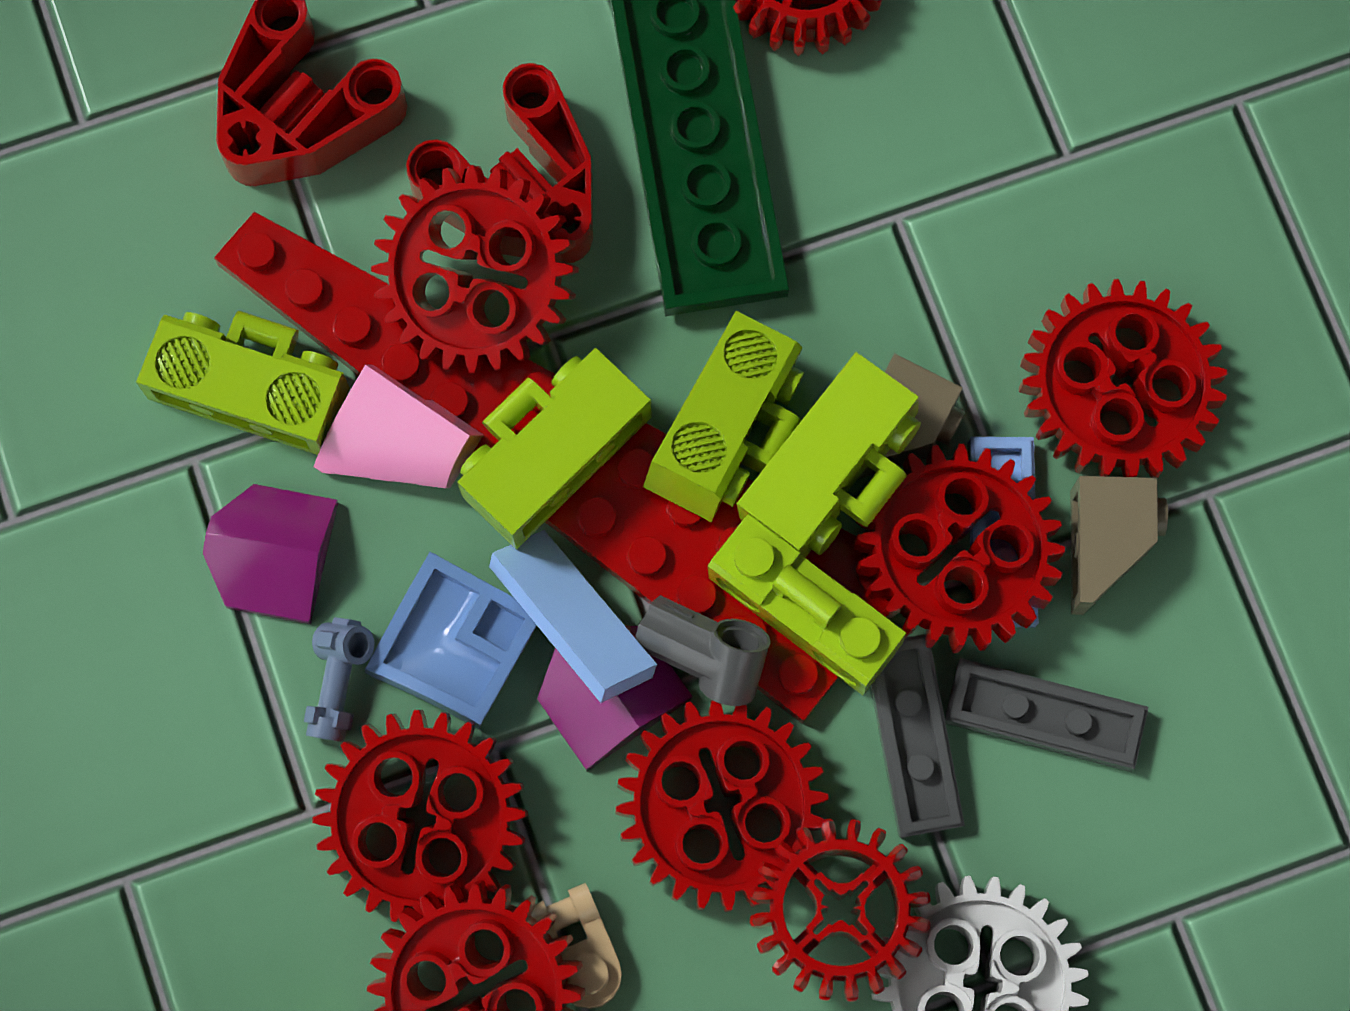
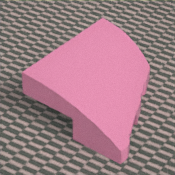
[313,365,483,488]

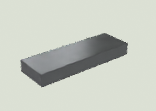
[870,634,965,838]
[944,658,1149,772]

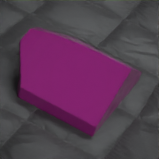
[203,484,339,624]
[537,625,692,771]

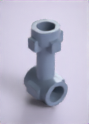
[304,617,374,742]

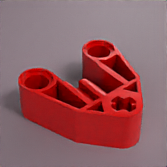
[216,0,407,186]
[406,63,593,264]

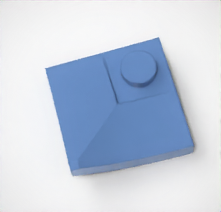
[365,552,537,729]

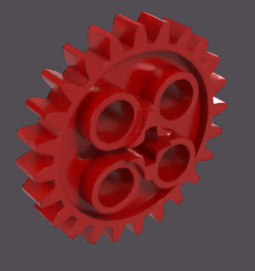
[371,165,579,373]
[1019,279,1228,478]
[853,444,1065,653]
[615,700,829,912]
[312,710,528,922]
[367,880,586,1011]

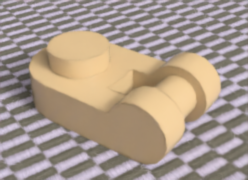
[531,882,622,1009]

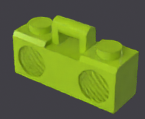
[136,311,350,455]
[643,311,805,522]
[457,348,652,550]
[736,352,921,558]
[708,514,906,696]

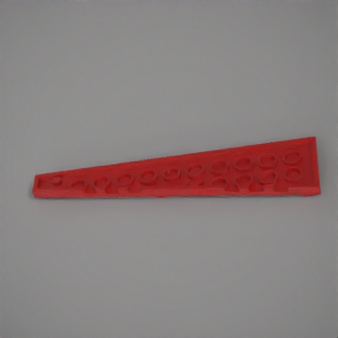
[214,212,920,724]

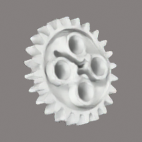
[871,876,1089,1011]

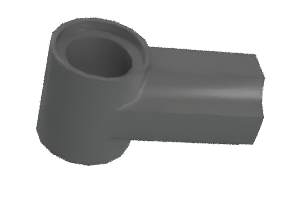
[635,595,770,706]

